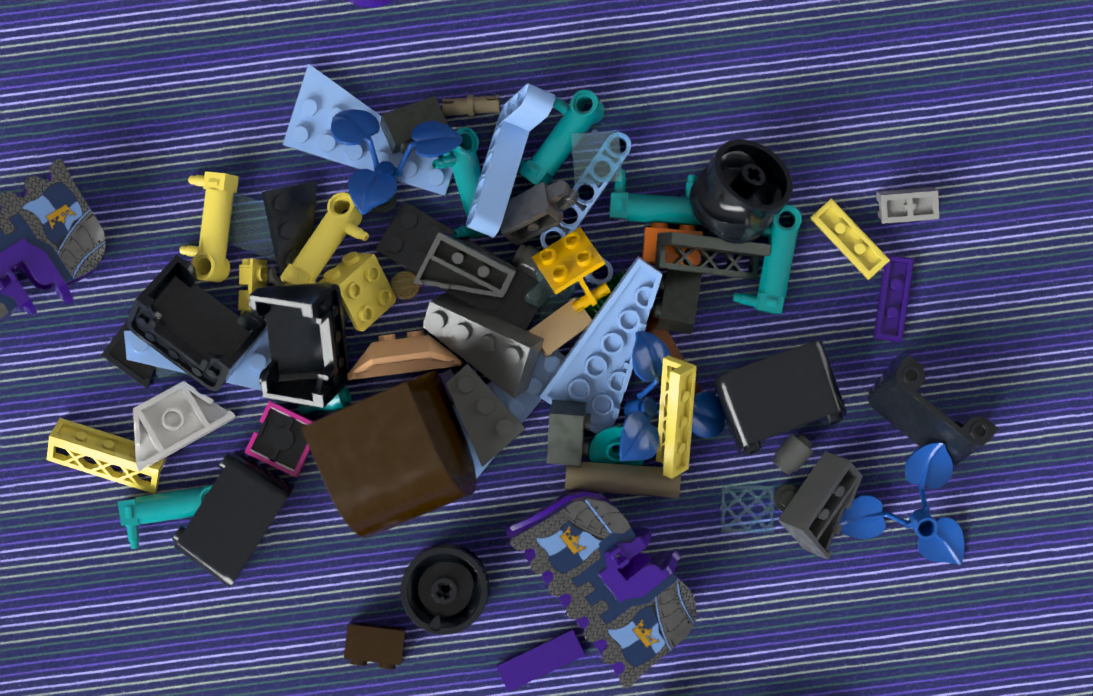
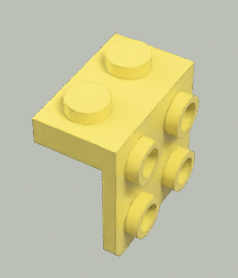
[318,252,396,331]

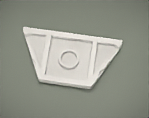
[133,381,235,472]

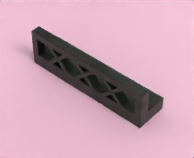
[655,232,771,280]

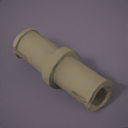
[442,94,500,117]

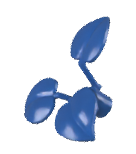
[331,109,463,215]
[620,331,725,461]
[838,442,965,565]

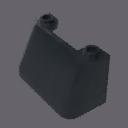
[127,255,267,391]
[249,282,350,408]
[714,340,847,455]
[868,355,999,465]
[172,450,294,587]

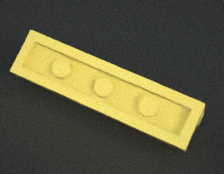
[656,356,697,479]
[47,418,167,494]

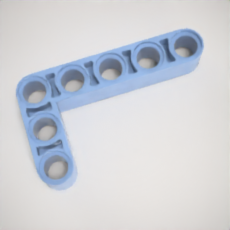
[466,83,555,238]
[541,132,631,286]

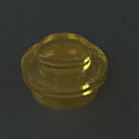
[391,271,420,300]

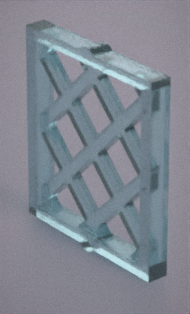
[720,485,775,533]

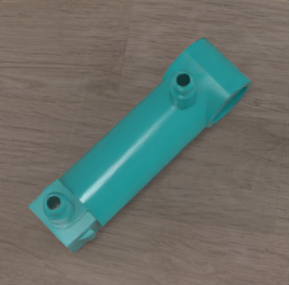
[518,90,605,186]
[432,127,501,239]
[609,169,705,228]
[733,205,802,315]
[118,485,213,549]

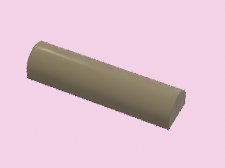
[565,462,681,498]

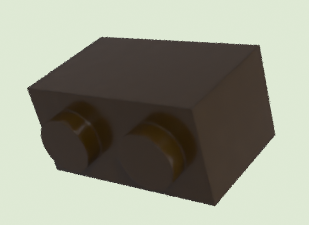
[344,621,407,669]

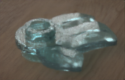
[524,268,577,318]

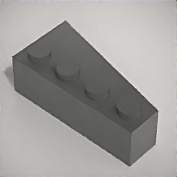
[422,293,544,398]

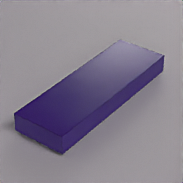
[873,254,915,343]
[496,629,585,692]

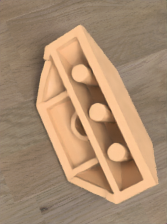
[347,330,463,380]

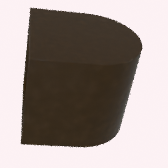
[301,370,476,538]

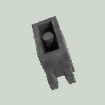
[500,180,579,246]

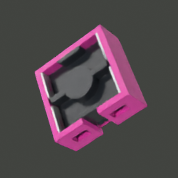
[244,401,314,477]

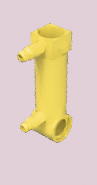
[179,172,239,283]
[280,192,369,285]

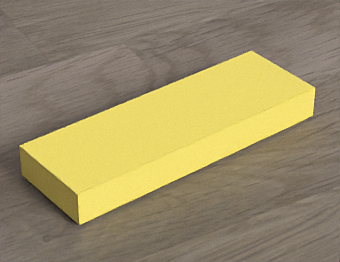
[810,198,890,281]

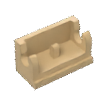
[529,297,592,358]

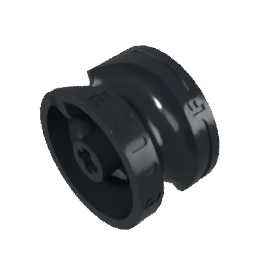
[689,139,793,243]
[401,544,489,635]

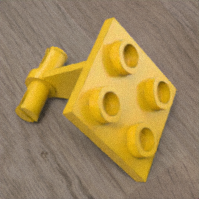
[531,227,611,314]

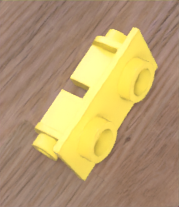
[238,258,268,317]

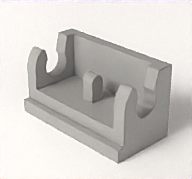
[876,187,939,224]

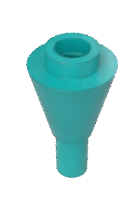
[298,386,351,415]

